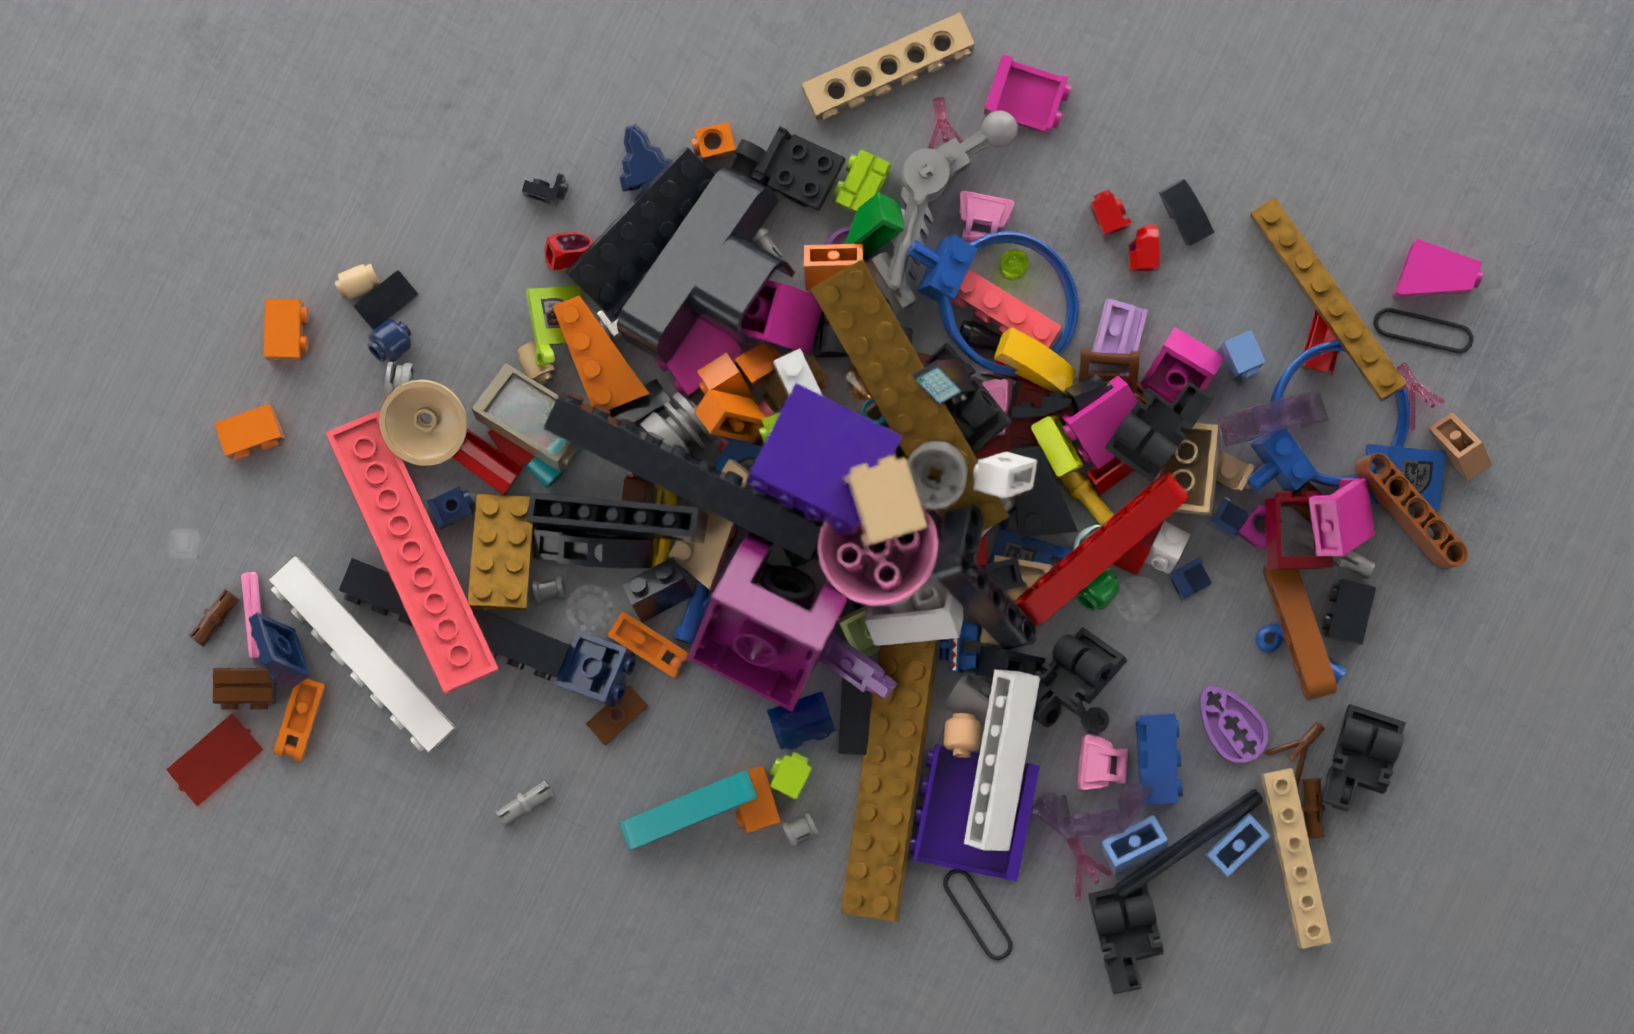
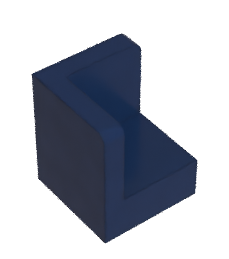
[1208,496,1248,539]
[1167,557,1212,601]

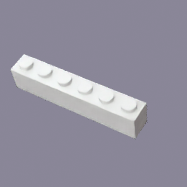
[964,670,1040,851]

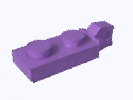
[819,633,897,698]

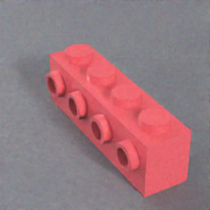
[950,269,1062,348]

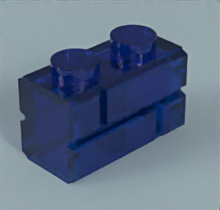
[767,691,836,750]

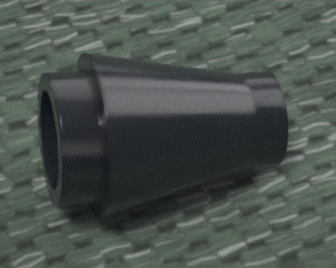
[959,319,1002,351]

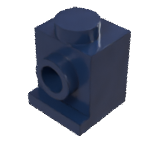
[427,486,475,529]

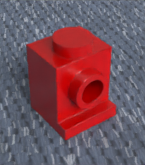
[1089,190,1132,238]

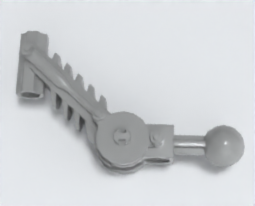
[866,111,1018,314]

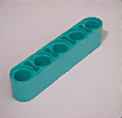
[619,770,758,851]

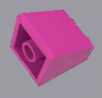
[741,280,822,355]

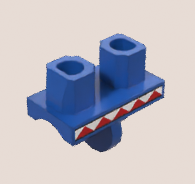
[939,620,980,673]

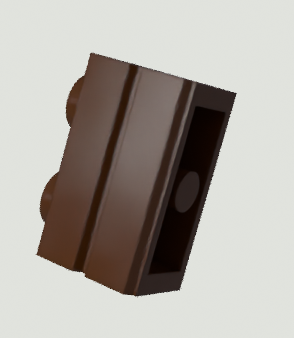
[213,668,276,710]

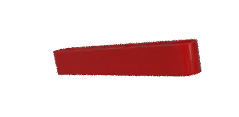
[1015,472,1189,626]

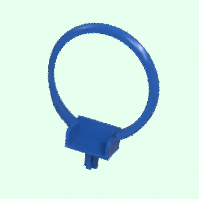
[907,231,1079,376]
[1247,341,1410,492]

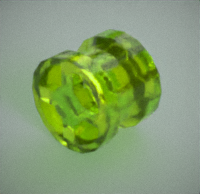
[999,249,1029,280]

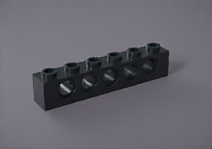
[526,492,708,543]

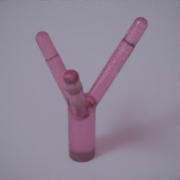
[928,97,963,149]
[1396,362,1445,431]
[1065,833,1112,902]

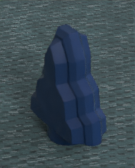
[620,124,672,192]

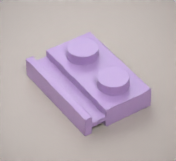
[1092,298,1148,354]

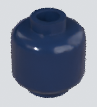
[368,319,412,362]

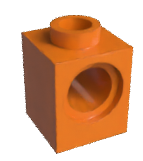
[691,122,736,163]

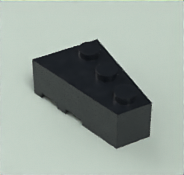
[1009,443,1078,537]

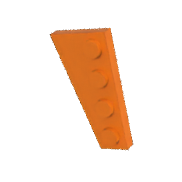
[552,296,650,410]

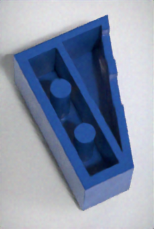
[1135,713,1183,805]

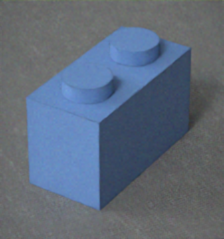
[1218,330,1265,382]
[1204,814,1270,877]
[1101,815,1168,877]

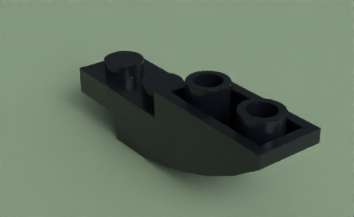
[533,528,653,569]

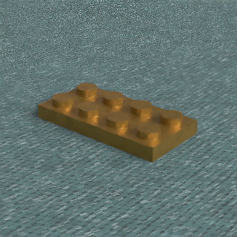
[468,494,534,611]

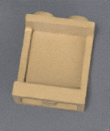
[844,455,927,547]

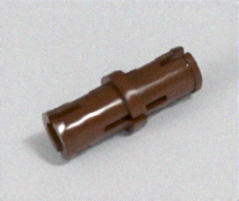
[189,589,240,647]
[1302,778,1325,838]

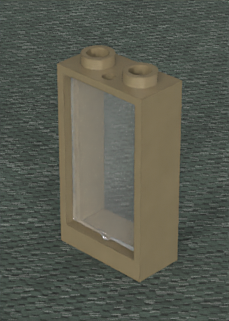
[472,363,579,472]

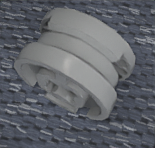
[384,361,414,400]

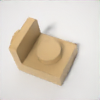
[1216,451,1255,494]

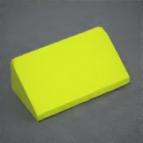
[1031,415,1084,477]

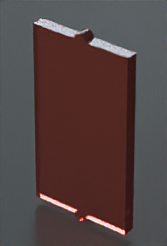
[166,713,264,806]

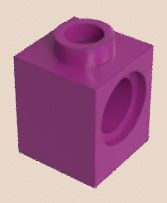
[1237,504,1283,551]

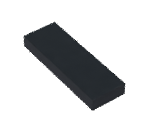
[838,677,871,755]

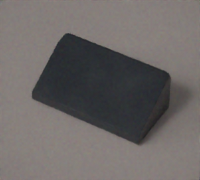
[353,270,419,330]

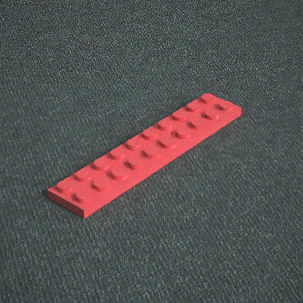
[326,410,498,695]

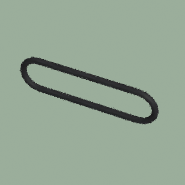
[1374,308,1473,353]
[943,869,1012,960]

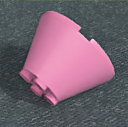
[818,506,938,606]

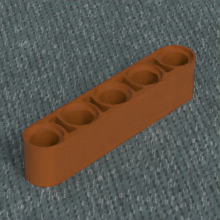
[1355,453,1468,570]
[1263,565,1337,701]

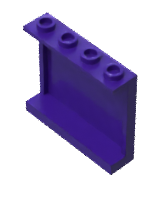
[746,383,902,536]
[909,744,1040,882]

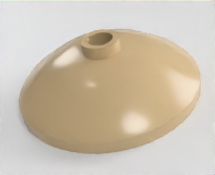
[379,380,467,466]

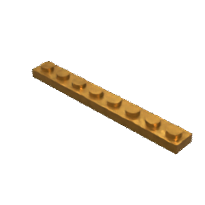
[1250,197,1407,402]

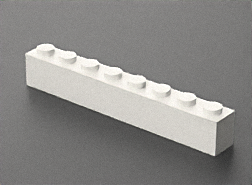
[269,556,457,752]

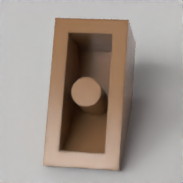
[1429,412,1492,481]

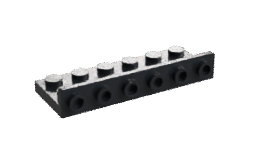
[565,146,715,320]

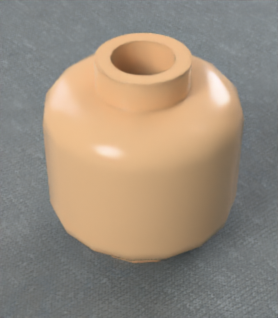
[943,713,982,758]

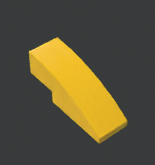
[994,327,1077,398]

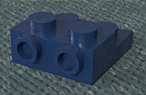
[248,612,310,688]
[555,630,636,707]

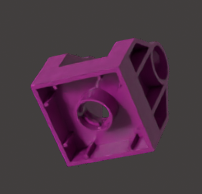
[687,531,849,711]

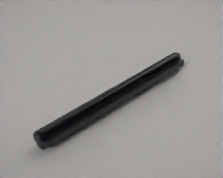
[1115,789,1263,899]

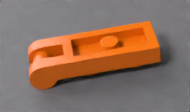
[607,611,689,680]
[273,678,326,763]

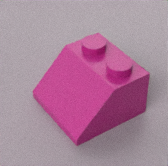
[1140,327,1224,404]

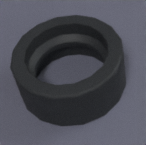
[759,565,816,611]

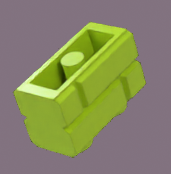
[832,149,892,215]

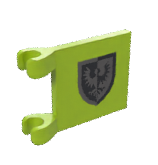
[526,285,582,367]

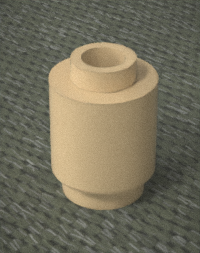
[335,263,380,301]
[517,341,556,385]

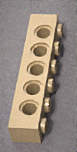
[801,12,975,121]
[1260,768,1331,949]

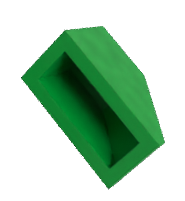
[844,192,904,260]

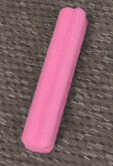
[241,572,262,659]

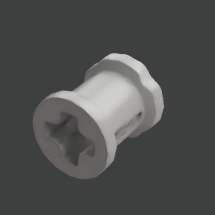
[782,812,820,847]

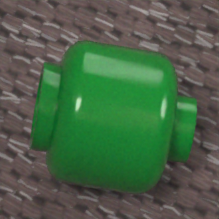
[1076,568,1119,610]

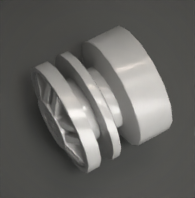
[640,392,718,457]
[907,441,968,509]

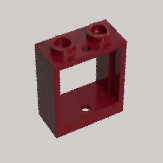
[1264,491,1333,570]

